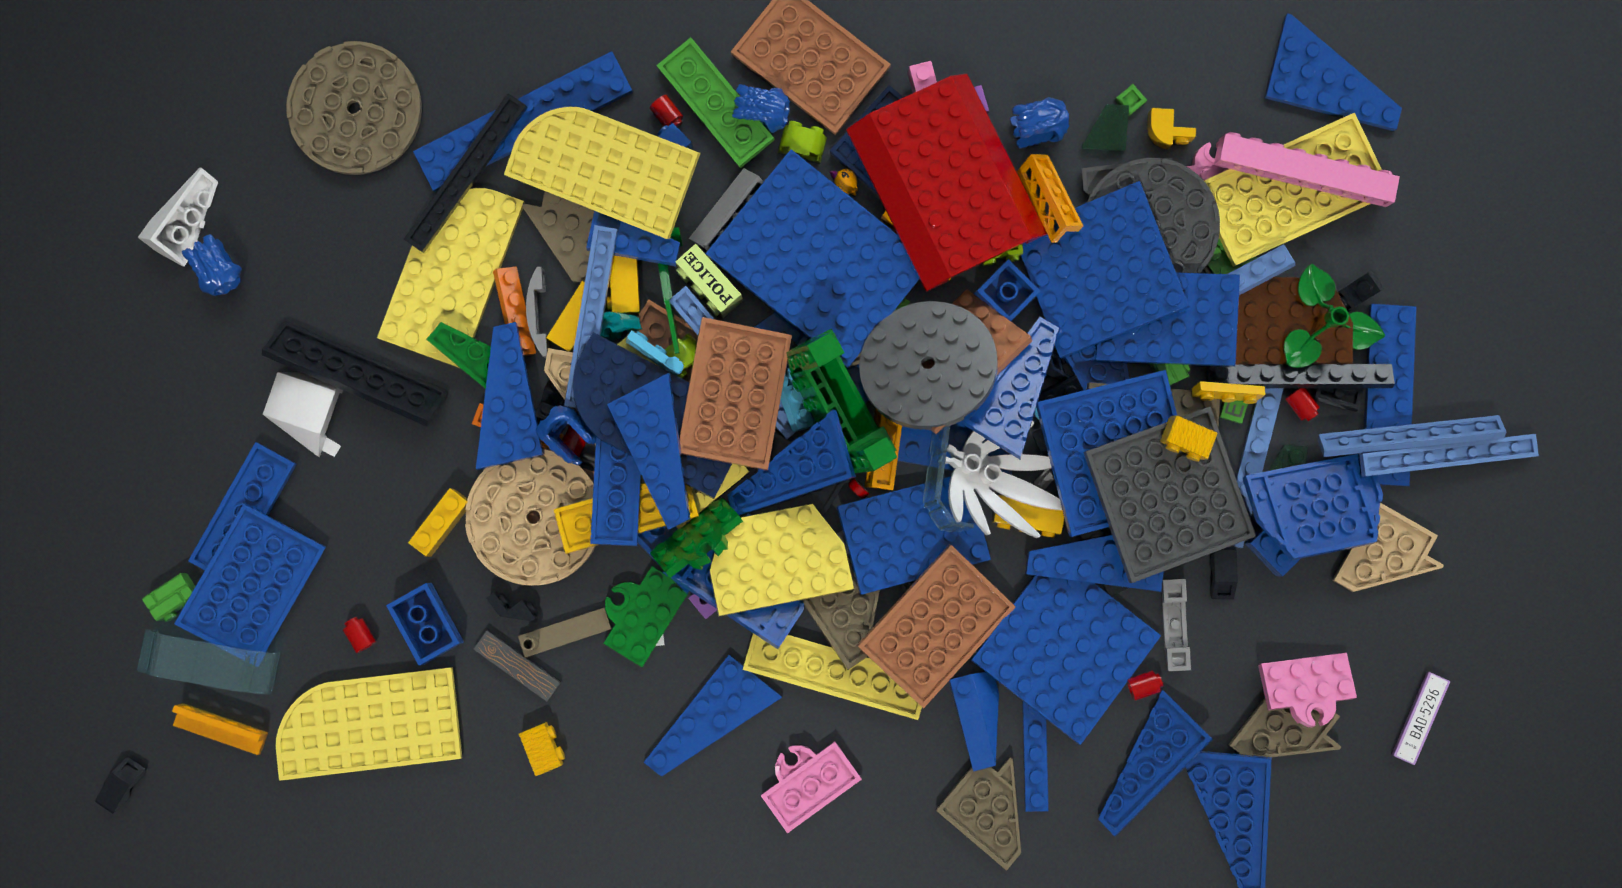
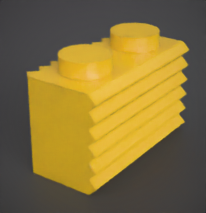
[1160,415,1218,462]
[519,722,565,776]

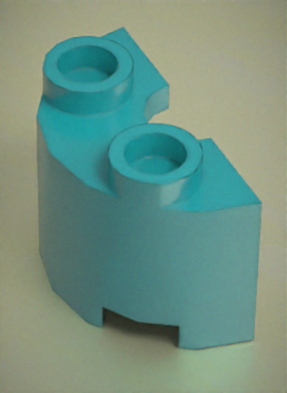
[600,312,642,342]

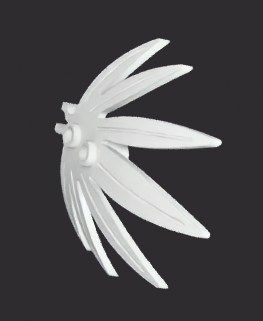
[940,421,1062,538]

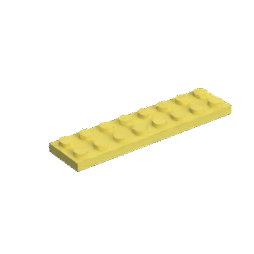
[743,633,922,720]

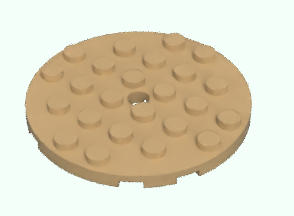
[465,449,596,586]

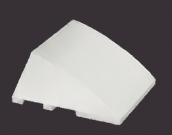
[263,372,343,457]

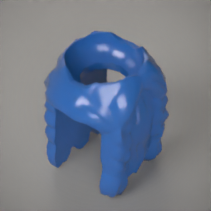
[732,84,790,133]
[1010,97,1069,149]
[182,234,242,296]
[536,405,596,465]

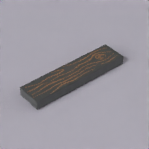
[474,630,561,702]

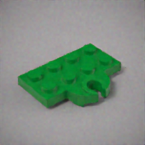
[650,497,743,578]
[603,566,688,667]

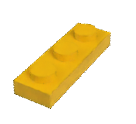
[1192,381,1265,404]

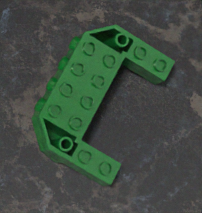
[786,328,897,473]

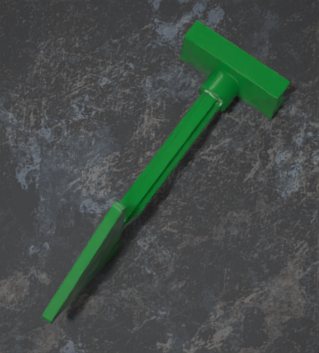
[658,227,683,354]

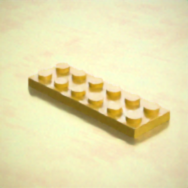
[553,483,699,554]

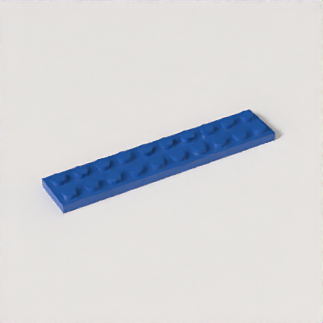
[413,51,633,192]

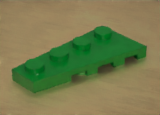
[426,322,491,389]

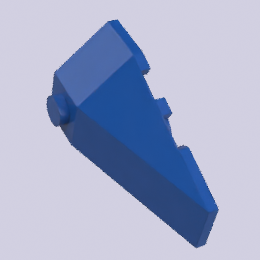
[949,672,999,772]

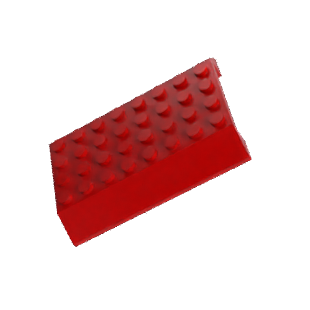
[846,74,1047,292]

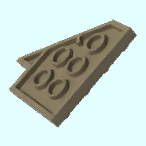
[522,191,594,283]
[802,559,880,670]
[1228,698,1341,757]
[936,757,1021,871]

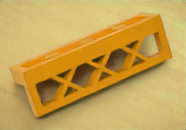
[1017,154,1083,243]
[864,407,902,490]
[172,703,268,755]

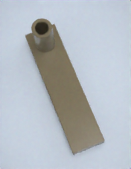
[518,608,612,658]

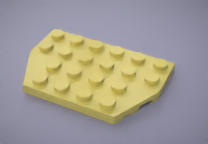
[709,504,854,617]

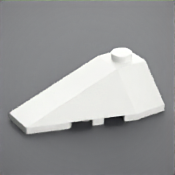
[138,168,218,266]

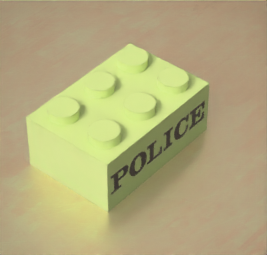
[675,244,743,318]

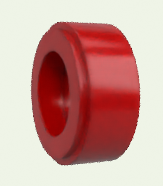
[848,478,870,499]

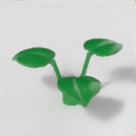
[1284,264,1385,368]

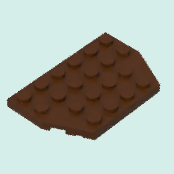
[1235,277,1353,365]

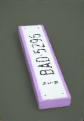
[1392,672,1450,765]

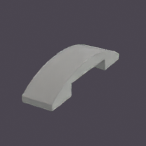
[526,267,550,359]
[1162,579,1191,671]

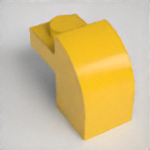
[1147,108,1196,150]

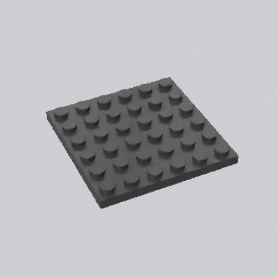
[1083,407,1256,583]

